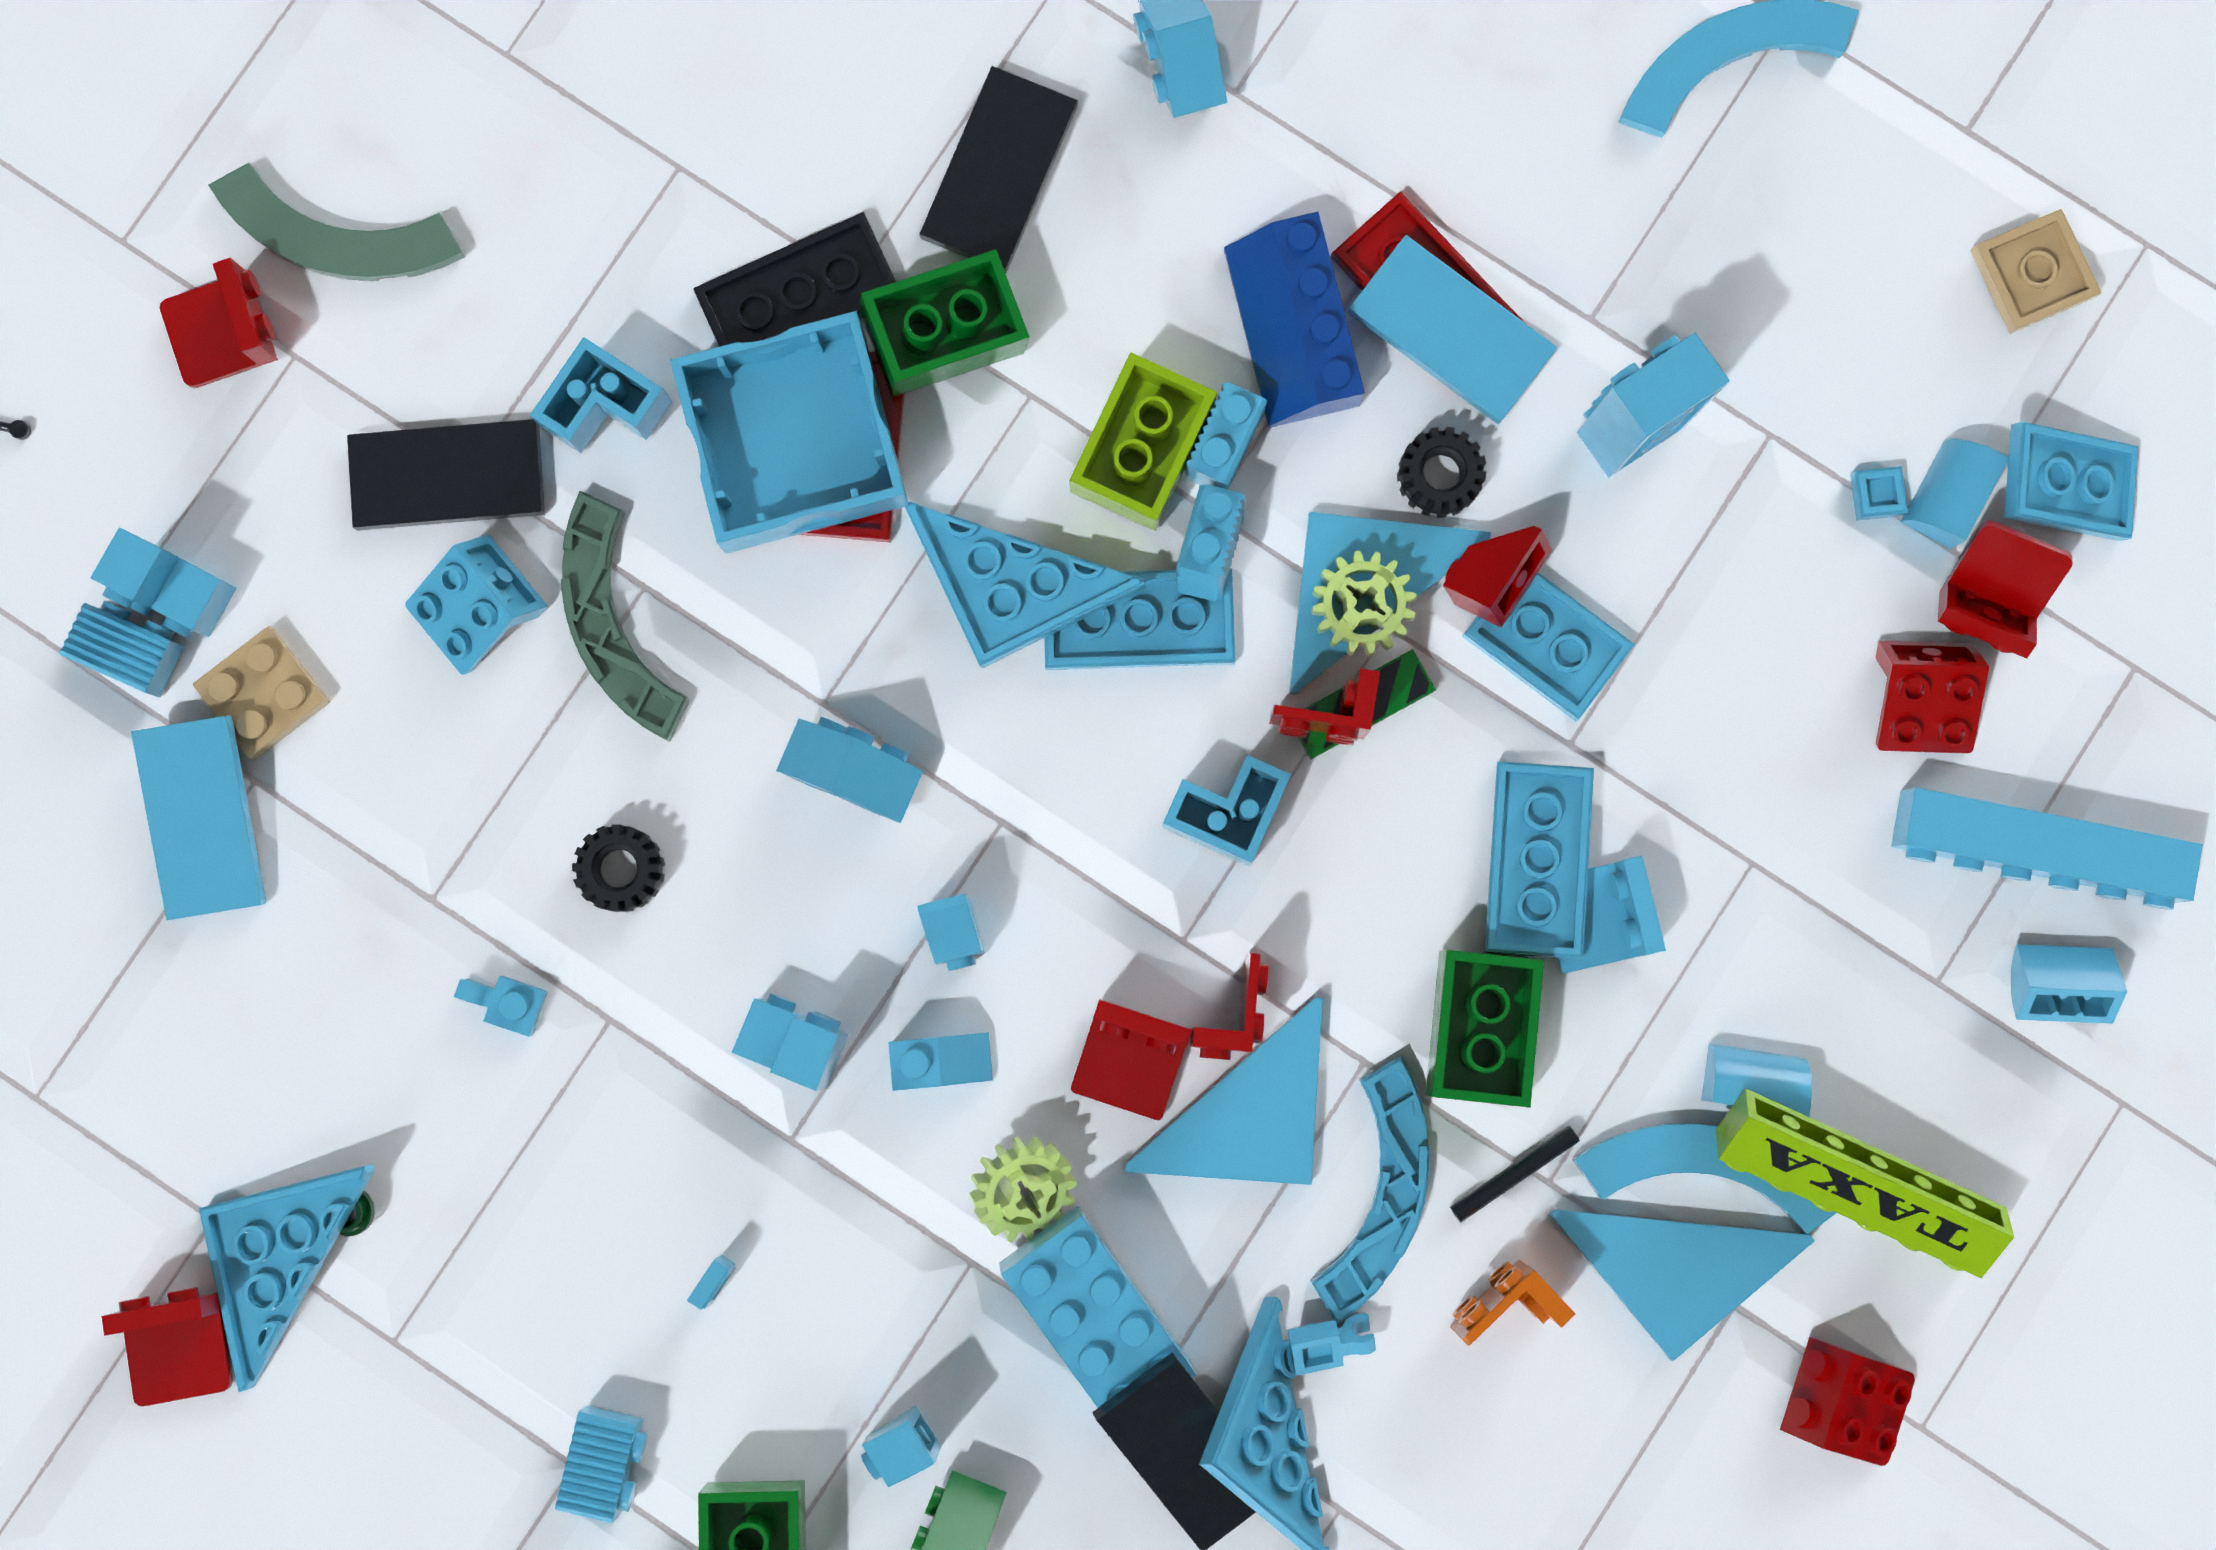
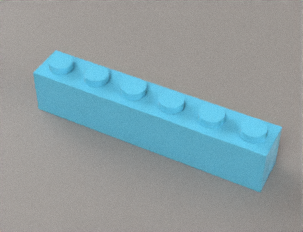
[1891,787,2203,910]

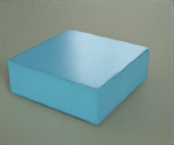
[1850,466,1908,521]
[687,1255,736,1310]

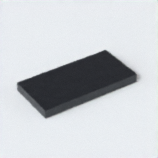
[919,66,1078,274]
[693,212,896,347]
[347,419,545,531]
[1092,1352,1256,1550]

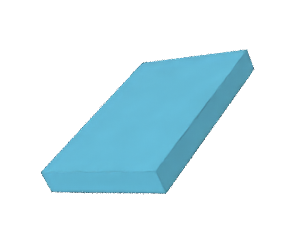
[2004,422,2138,541]
[1462,573,1635,721]

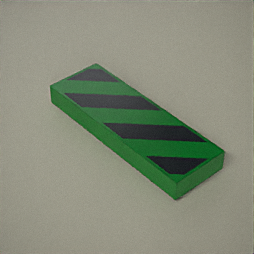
[1297,649,1436,760]

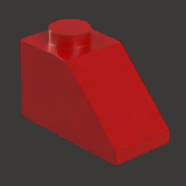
[1443,525,1552,628]

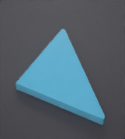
[905,502,1146,668]
[1289,512,1491,695]
[1125,997,1323,1185]
[199,1164,374,1392]
[1548,1209,1815,1362]
[1199,1297,1330,1550]

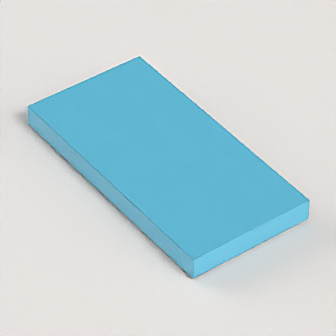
[1347,235,1558,425]
[1044,568,1235,670]
[131,715,267,921]
[1484,761,1594,961]

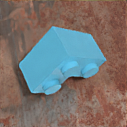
[1133,0,1228,118]
[529,337,673,454]
[90,527,237,638]
[776,717,924,823]
[1162,755,1292,866]
[731,993,849,1091]

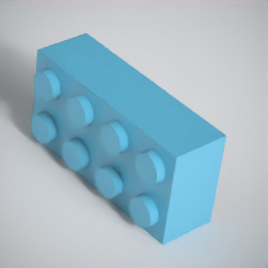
[1577,332,1730,478]
[999,1205,1197,1408]

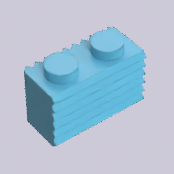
[1185,382,1267,489]
[1175,484,1245,602]
[60,600,185,698]
[555,1406,648,1523]

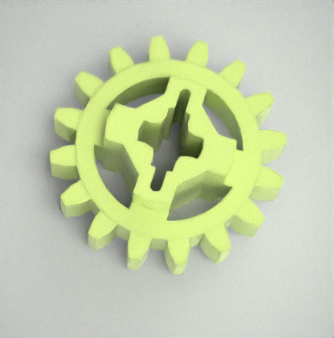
[1311,551,1417,657]
[969,1136,1077,1242]

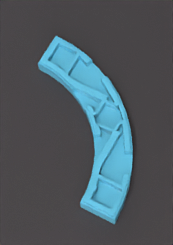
[1618,0,1859,138]
[1310,1056,1430,1324]
[1572,1123,1836,1235]

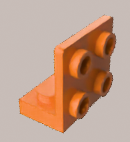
[1450,1260,1576,1346]

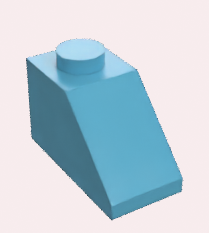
[917,893,985,972]
[888,1032,993,1091]
[861,1405,942,1487]

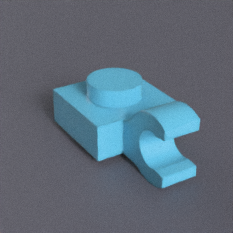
[454,976,548,1037]
[1288,1313,1376,1376]

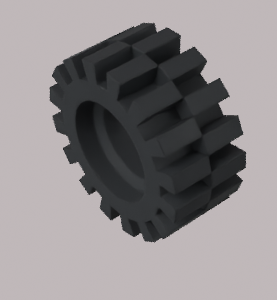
[1397,426,1487,518]
[572,824,665,912]

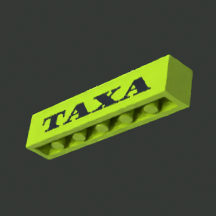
[1715,1088,2014,1279]

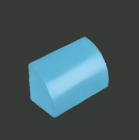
[1901,439,2009,549]
[2011,944,2128,1024]
[1701,1043,1812,1117]

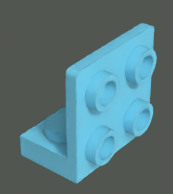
[405,535,548,675]
[1557,855,1666,973]

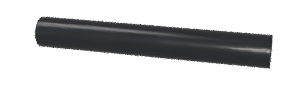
[1450,1125,1580,1223]

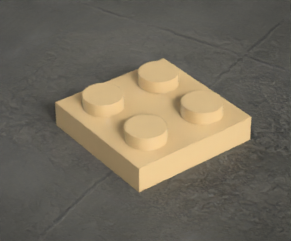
[1970,208,2102,334]
[192,626,330,760]

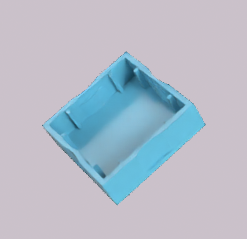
[670,311,909,554]

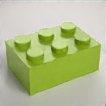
[1069,352,1217,531]

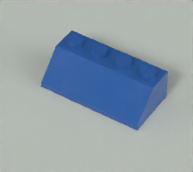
[1224,211,1365,428]

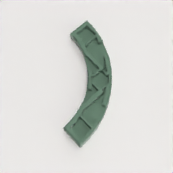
[208,162,465,281]
[561,491,690,742]

